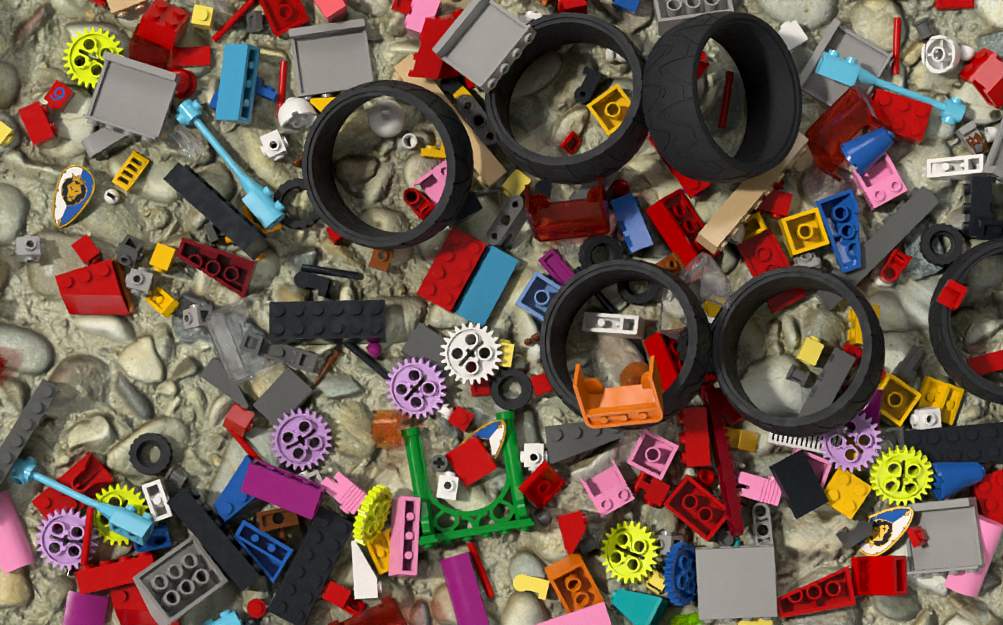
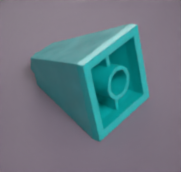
[610,589,669,625]

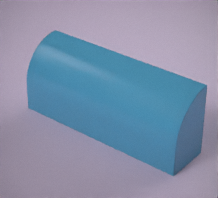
[215,44,261,124]
[452,245,519,328]

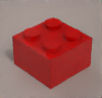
[137,0,191,50]

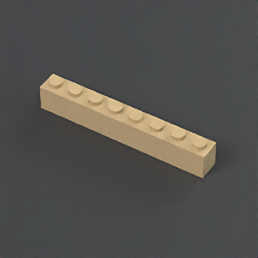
[393,54,507,188]
[696,132,809,254]

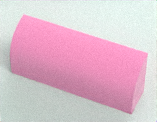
[0,490,36,574]
[388,496,420,577]
[944,514,1003,597]
[534,601,612,625]

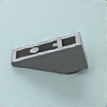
[199,357,251,410]

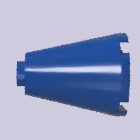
[840,126,895,176]
[930,462,985,500]

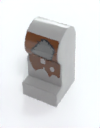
[955,120,989,155]

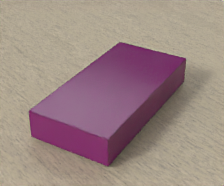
[538,248,575,286]

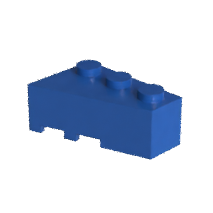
[213,455,256,522]
[233,519,295,583]

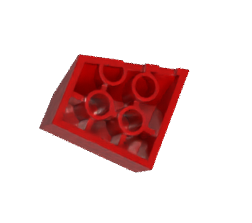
[408,14,461,79]
[55,259,130,315]
[643,329,717,391]
[110,583,181,625]

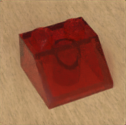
[129,23,172,69]

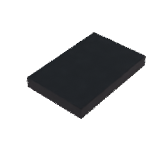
[769,449,829,519]

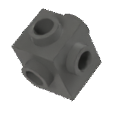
[115,234,145,269]

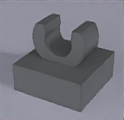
[247,10,269,33]
[204,222,225,245]

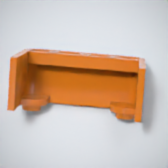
[573,356,664,429]

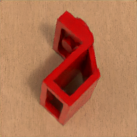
[958,48,1003,109]
[851,555,908,596]

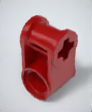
[403,188,435,221]
[879,246,912,284]

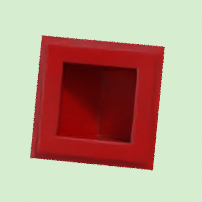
[559,131,583,156]
[326,227,343,245]
[342,595,367,620]

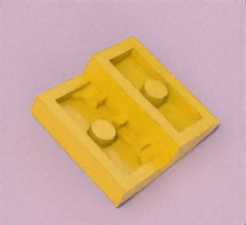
[914,376,964,426]
[365,528,391,575]

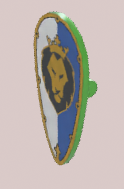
[52,164,96,228]
[459,419,507,461]
[856,506,914,556]

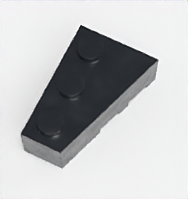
[962,176,996,238]

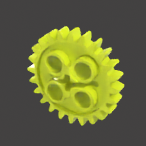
[62,27,125,90]
[869,445,934,506]
[93,483,151,546]
[352,484,393,546]
[600,521,661,584]

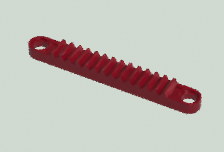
[701,384,744,537]

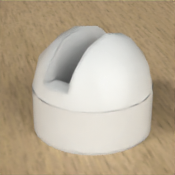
[960,45,976,61]
[984,127,998,142]
[401,133,417,149]
[104,189,120,204]
[437,404,454,420]

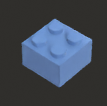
[515,271,561,322]

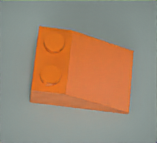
[544,551,607,613]

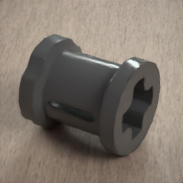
[912,17,935,41]
[785,364,810,388]
[430,454,448,472]
[164,465,190,490]
[578,533,601,556]

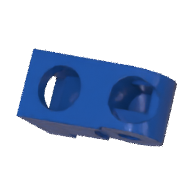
[133,522,171,552]

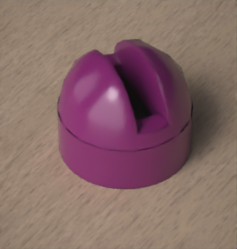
[365,343,382,359]

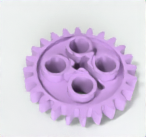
[385,356,448,419]
[269,408,332,471]
[818,413,882,473]
[35,507,99,571]

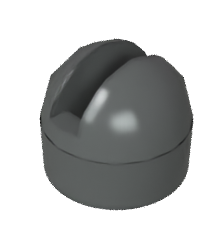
[535,511,552,528]

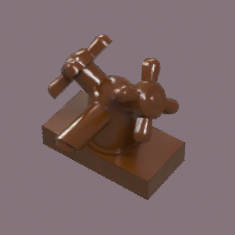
[257,508,299,542]

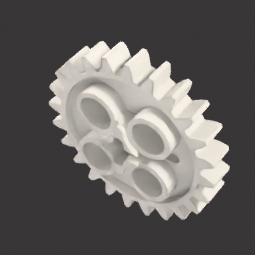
[440,322,503,385]

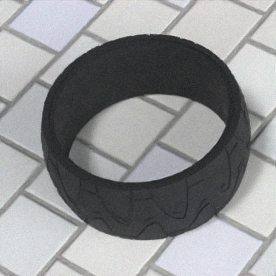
[642,11,802,183]
[485,12,649,185]
[302,80,474,250]
[928,237,1003,405]
[540,259,712,430]
[712,266,885,438]

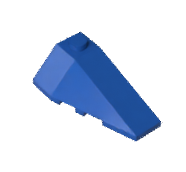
[813,189,861,274]

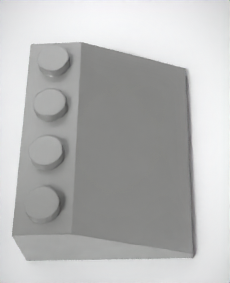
[652,0,734,36]
[133,535,228,625]

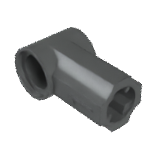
[892,345,928,385]

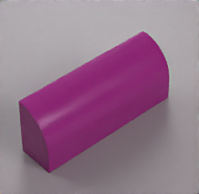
[241,459,326,520]
[439,552,490,625]

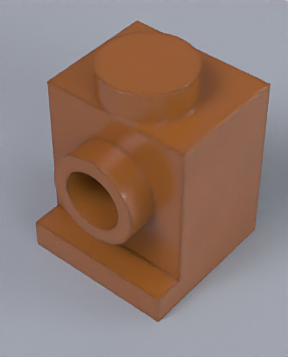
[369,249,394,273]
[656,252,686,274]

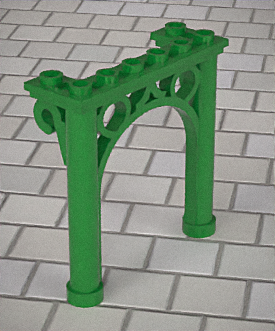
[401,410,534,548]

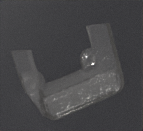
[659,252,731,340]
[205,293,291,384]

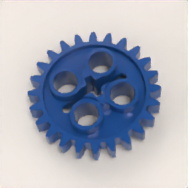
[662,542,697,606]

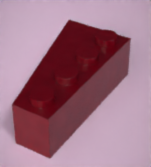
[176,237,258,298]

